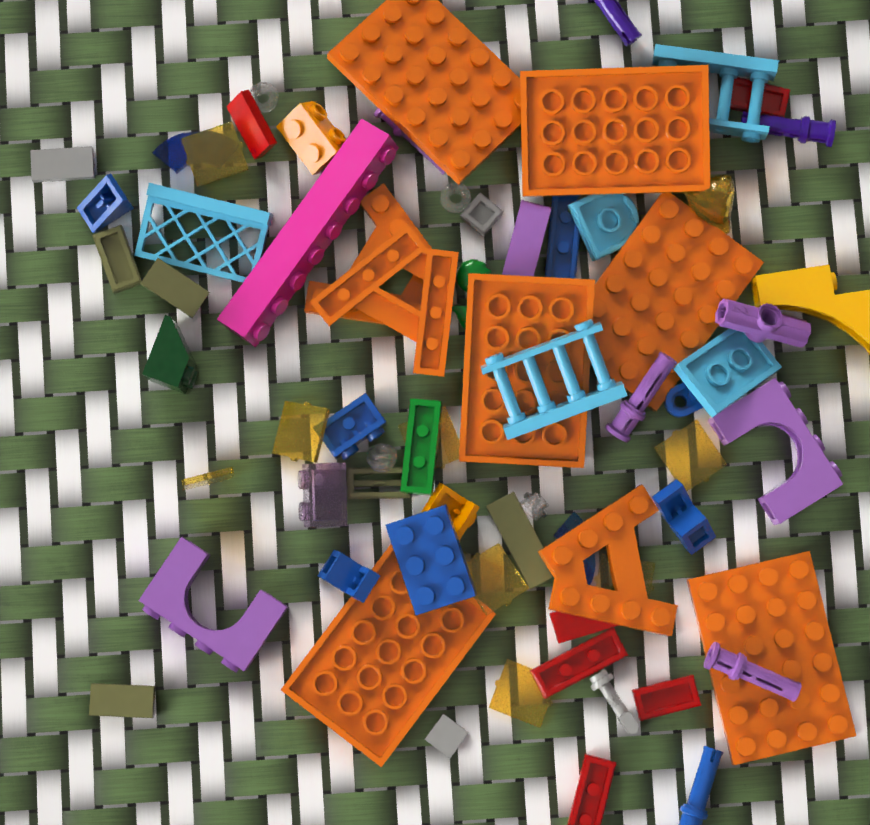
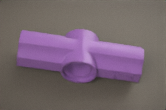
[715,298,811,348]

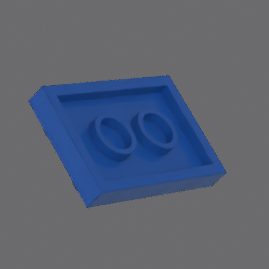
[385,504,477,615]

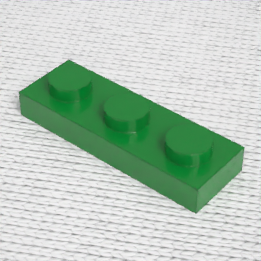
[400,398,443,496]

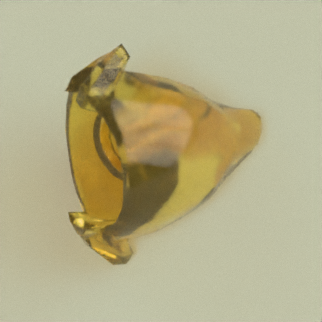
[683,175,735,234]

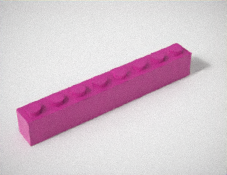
[217,118,399,348]

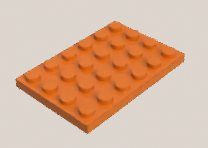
[327,0,521,185]
[520,65,710,197]
[590,193,764,412]
[459,273,595,468]
[281,544,496,767]
[687,551,856,765]

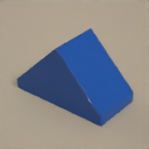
[77,173,134,233]

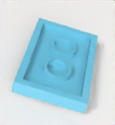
[673,329,782,418]

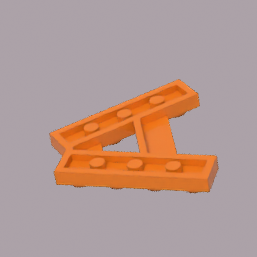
[304,183,456,325]
[309,224,459,377]
[538,484,678,637]

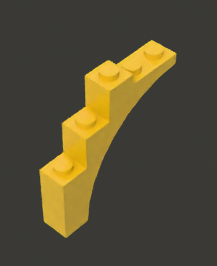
[750,264,870,354]

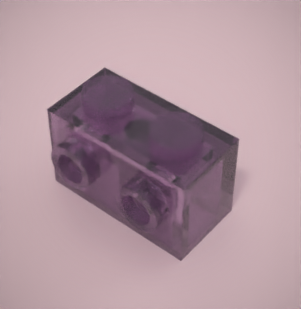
[298,463,348,527]

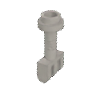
[590,669,639,735]

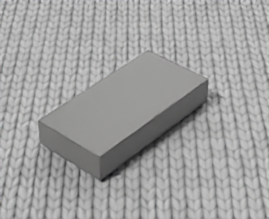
[30,146,95,183]

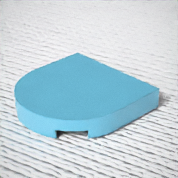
[567,194,639,262]

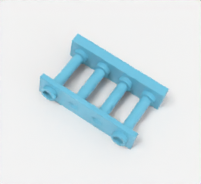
[652,44,779,143]
[481,319,628,440]

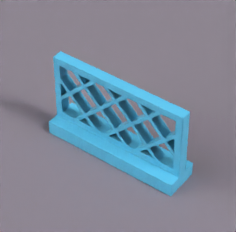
[134,183,273,283]

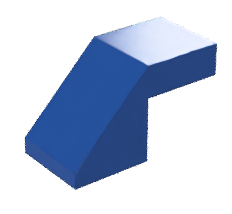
[652,479,716,555]
[318,550,380,603]

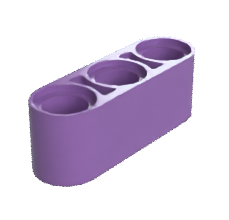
[502,200,552,276]

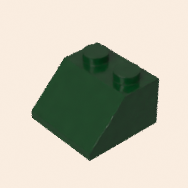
[142,315,199,394]

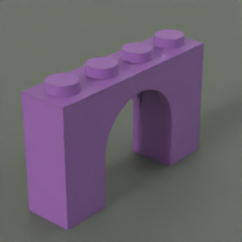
[708,378,843,525]
[138,537,289,673]

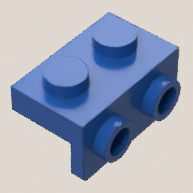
[314,393,387,460]

